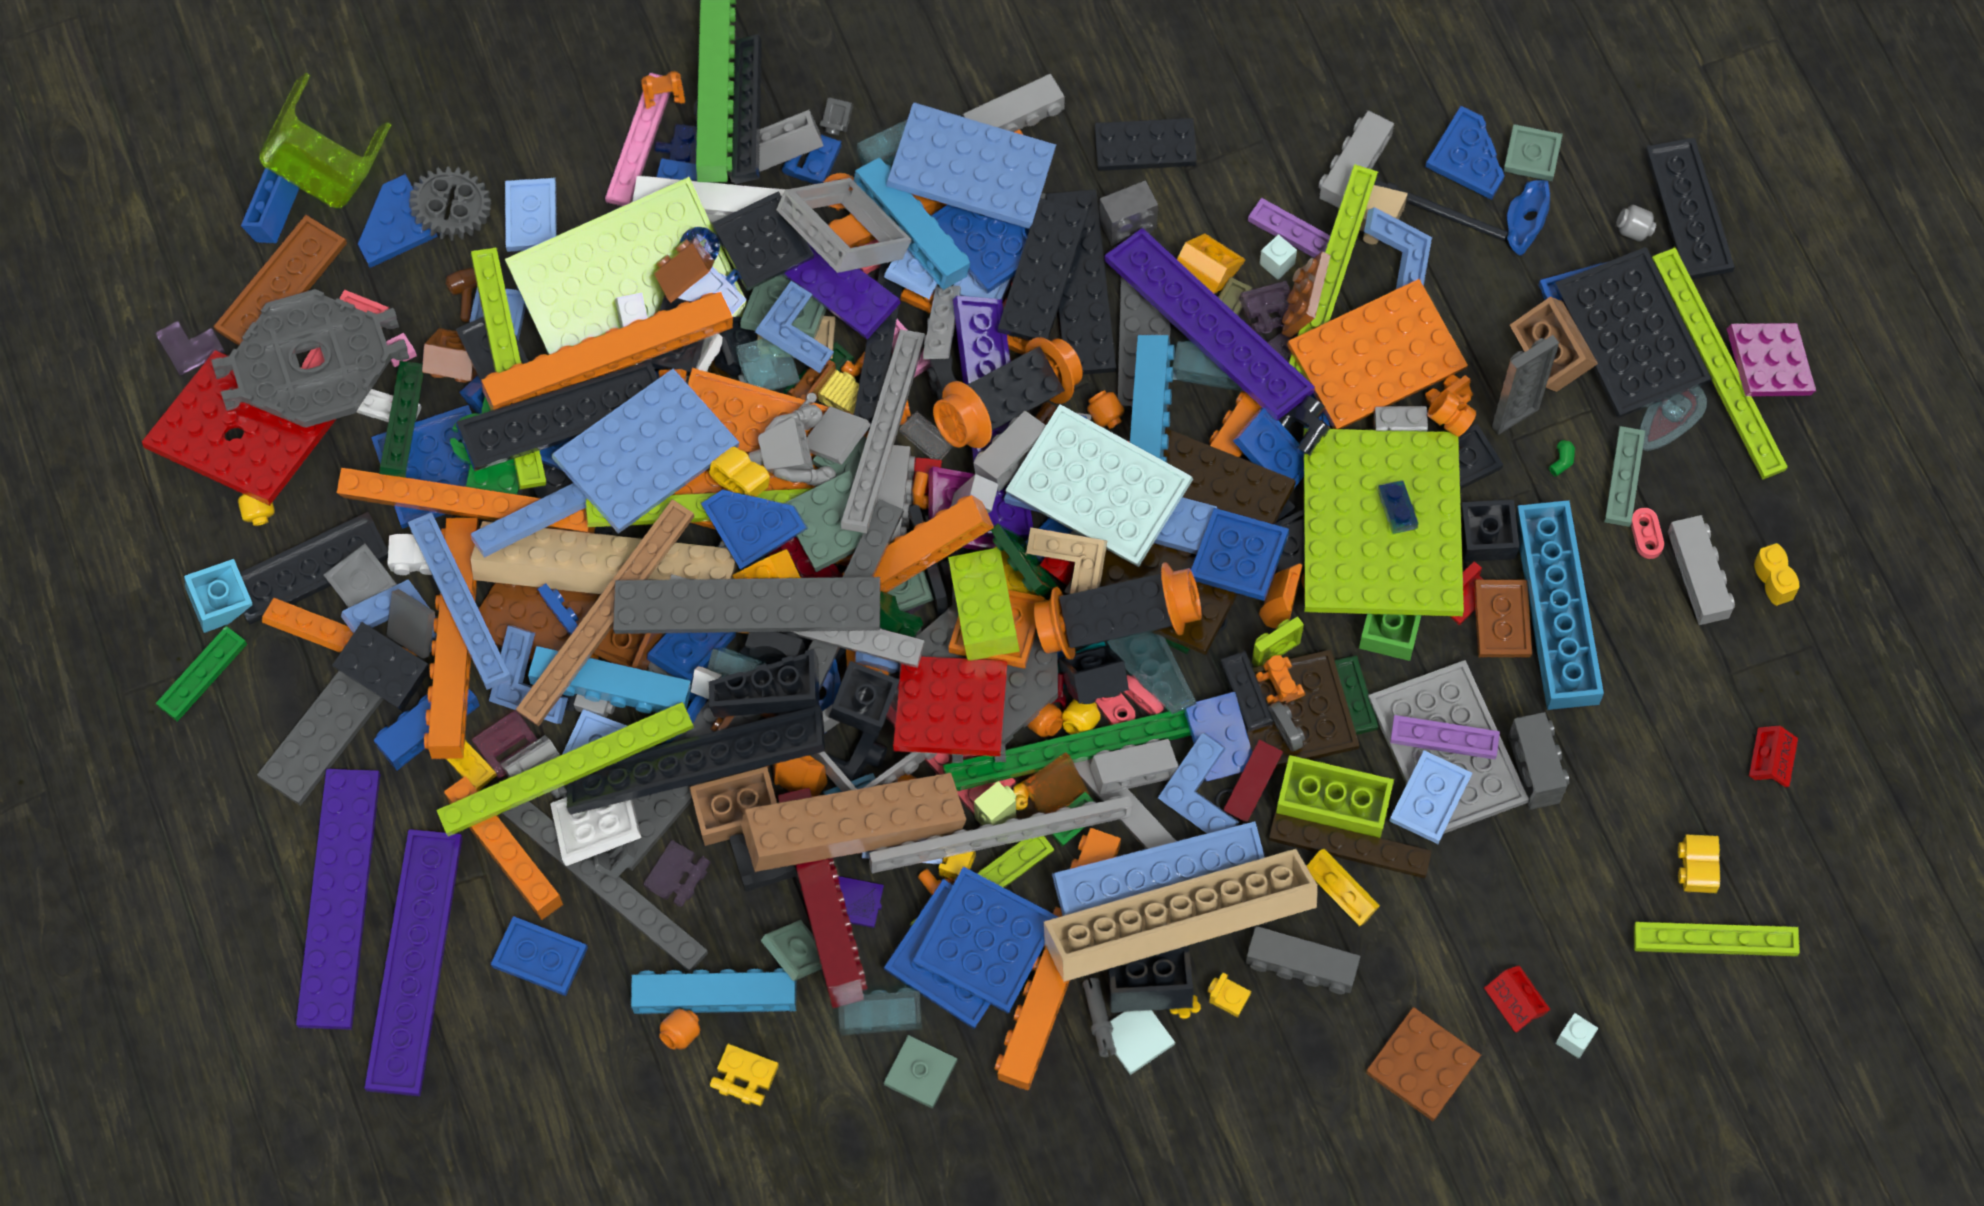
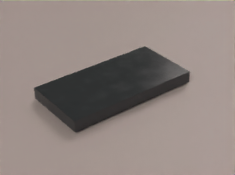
[909,505,948,617]

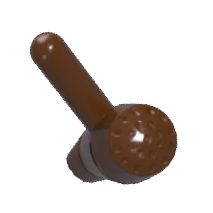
[446,267,477,322]

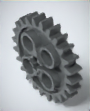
[409,167,491,240]

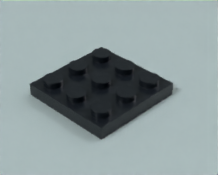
[711,191,814,291]

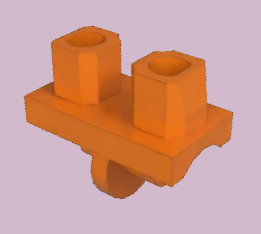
[1425,374,1473,406]

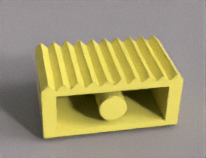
[818,370,859,414]

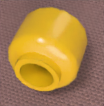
[238,493,275,526]
[1062,699,1100,735]

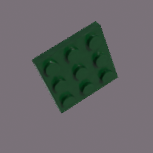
[991,523,1064,600]

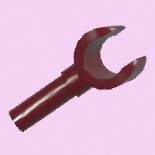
[1053,673,1067,711]

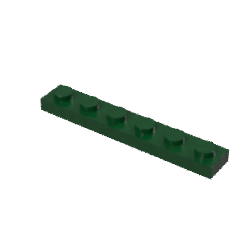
[380,361,424,478]

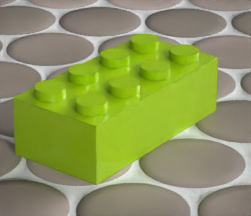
[948,548,1020,661]
[1276,755,1394,838]

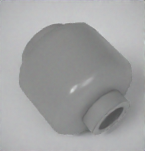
[1617,205,1656,242]

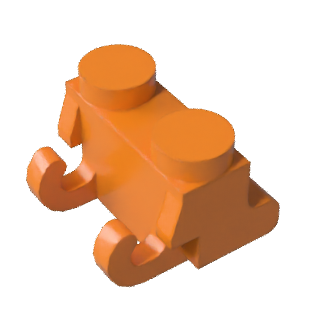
[641,71,685,109]
[1256,655,1305,704]

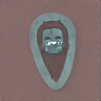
[1640,387,1707,451]

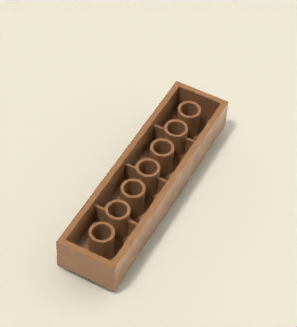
[741,773,966,872]

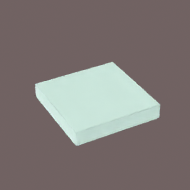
[1110,1010,1175,1075]

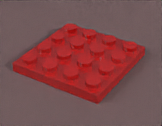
[893,656,1008,756]

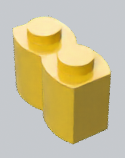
[709,446,770,497]
[1754,543,1799,606]
[1678,835,1720,893]

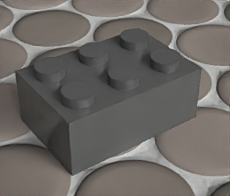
[1508,712,1569,810]

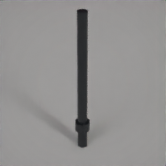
[1374,179,1508,241]

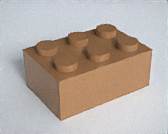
[1510,296,1598,392]
[690,767,777,846]

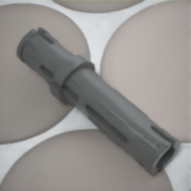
[1083,978,1116,1057]

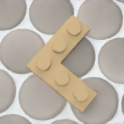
[1026,528,1107,594]

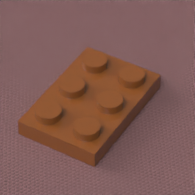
[1282,251,1331,338]
[1474,580,1532,657]

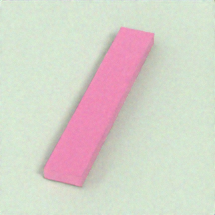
[605,73,670,206]

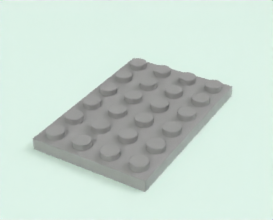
[1368,660,1529,834]

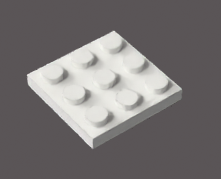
[550,797,641,866]

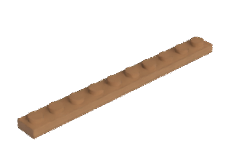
[516,499,695,726]

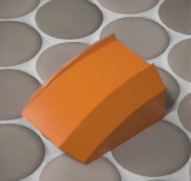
[1259,564,1302,629]
[772,756,828,797]

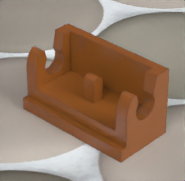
[787,360,836,400]

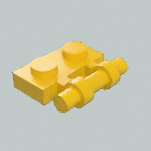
[710,1044,779,1106]

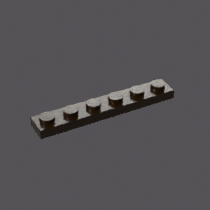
[1269,813,1432,879]

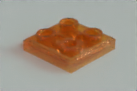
[1023,752,1089,814]

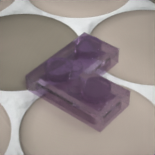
[156,321,225,376]

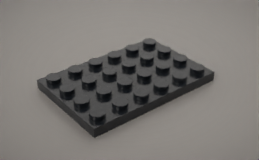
[1554,247,1712,418]

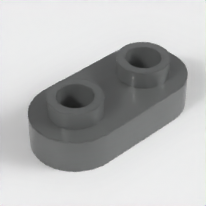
[1268,701,1305,752]

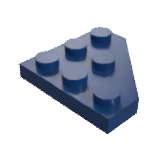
[1426,106,1504,200]
[358,174,437,268]
[701,490,808,570]

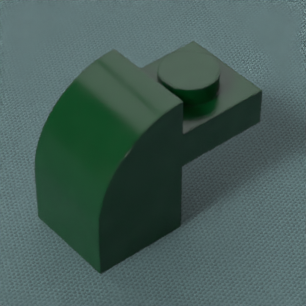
[880,591,923,637]

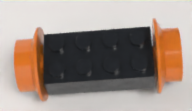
[933,337,1082,448]
[1034,562,1202,660]

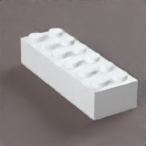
[633,176,785,216]

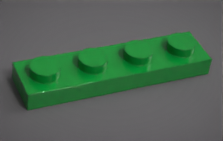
[156,626,247,722]

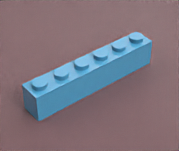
[854,157,970,290]
[1130,335,1175,463]
[528,646,691,713]
[631,969,796,1014]

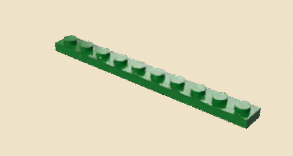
[943,708,1191,791]

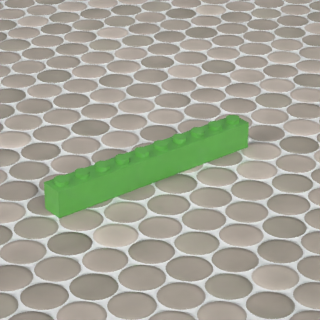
[696,0,736,182]

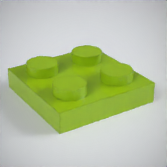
[1252,616,1304,667]

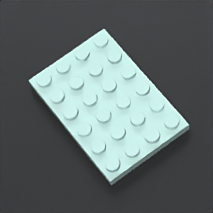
[1005,405,1193,567]

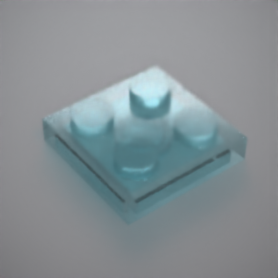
[736,338,800,390]

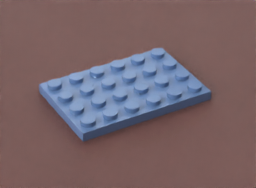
[886,102,1056,229]
[552,369,739,534]

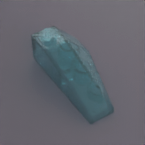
[1107,632,1197,714]

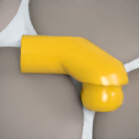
[1013,775,1041,810]

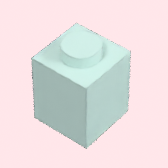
[1260,234,1297,279]
[1556,1013,1598,1058]

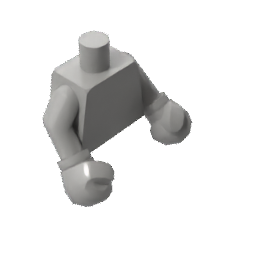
[749,405,836,487]

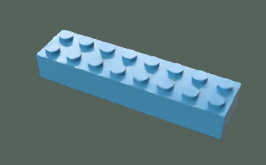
[1515,501,1604,710]

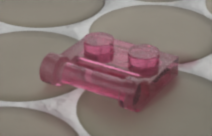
[472,710,537,778]

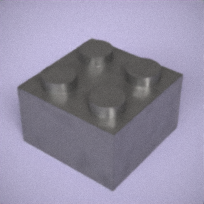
[1099,180,1158,246]

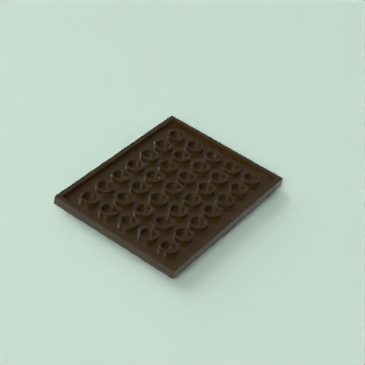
[1064,428,1296,655]

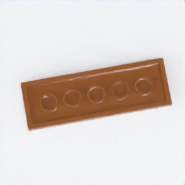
[214,215,347,345]

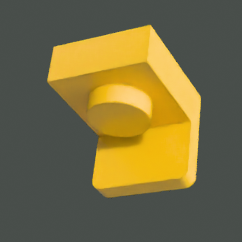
[1208,973,1251,1017]

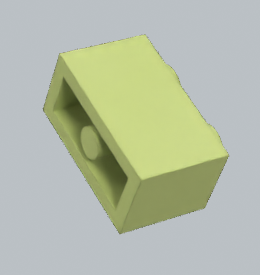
[974,781,1016,826]

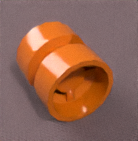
[1427,390,1476,437]

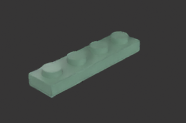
[1604,426,1645,527]

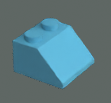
[184,559,252,633]

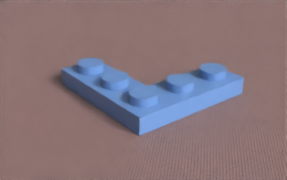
[1364,207,1432,289]
[755,281,834,373]
[341,580,437,652]
[489,625,568,724]
[1158,733,1239,834]

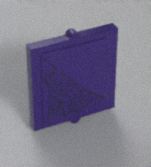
[838,876,884,928]

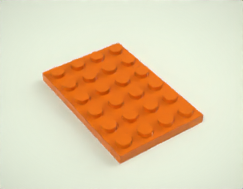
[1287,279,1468,429]

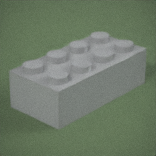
[874,445,915,545]

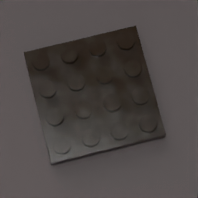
[1242,650,1360,768]

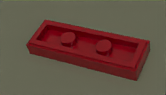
[1223,740,1283,823]

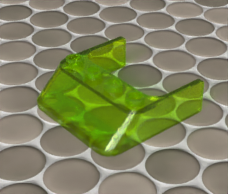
[260,73,392,208]

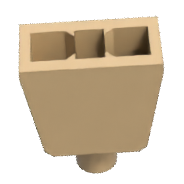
[1359,185,1407,244]

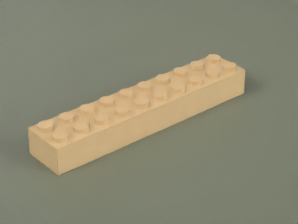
[471,521,739,594]
[1044,849,1317,982]

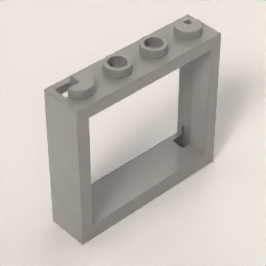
[777,178,912,273]
[811,670,938,792]

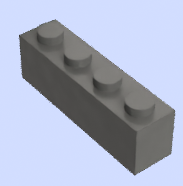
[1246,926,1360,994]

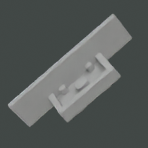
[923,286,961,359]

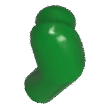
[1548,440,1575,477]

